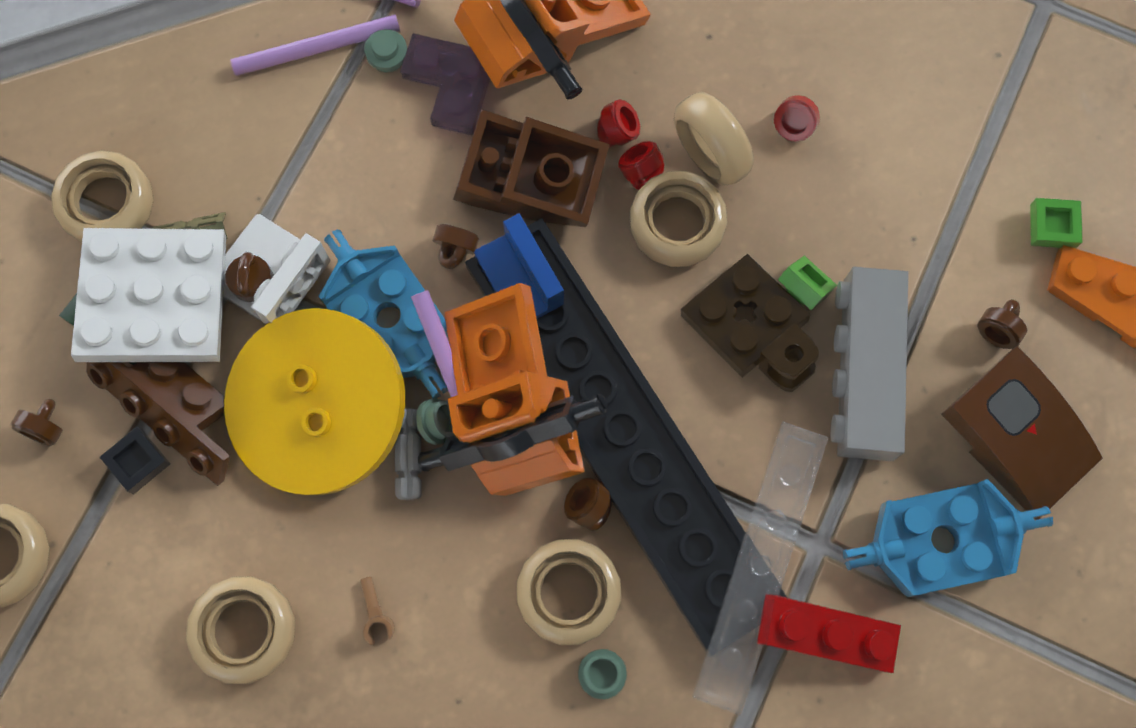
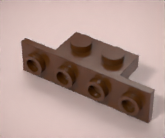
[86,362,230,486]

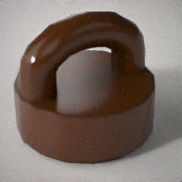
[432,224,480,269]
[225,252,274,302]
[977,300,1028,349]
[10,399,63,446]
[564,477,612,531]

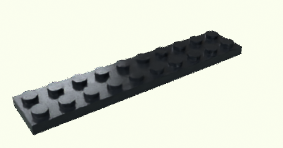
[465,218,788,657]

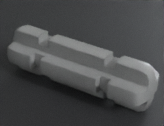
[395,408,422,500]

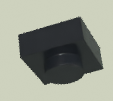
[100,427,171,495]

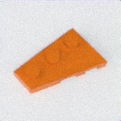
[1047,245,1136,348]

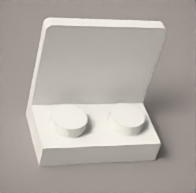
[223,214,331,324]

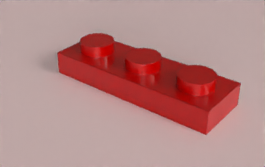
[757,594,901,674]

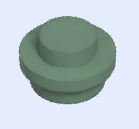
[364,29,408,72]
[416,398,454,445]
[578,649,627,699]

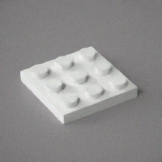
[71,228,226,362]

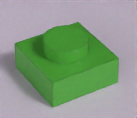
[1030,198,1082,249]
[777,255,837,310]

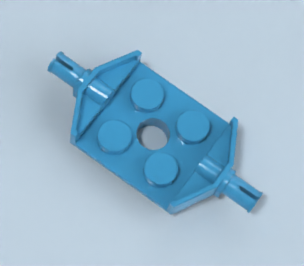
[319,230,448,399]
[843,479,1053,597]

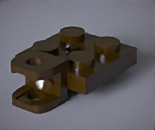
[681,253,819,392]

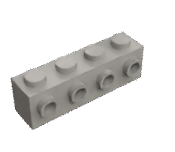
[830,267,909,461]

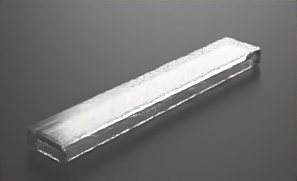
[692,422,829,716]

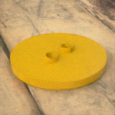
[224,308,405,495]

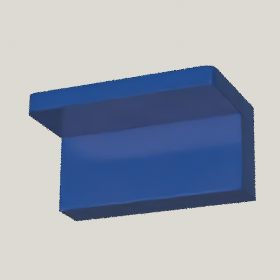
[474,213,564,319]

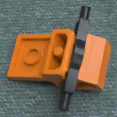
[454,0,651,100]
[417,283,608,496]

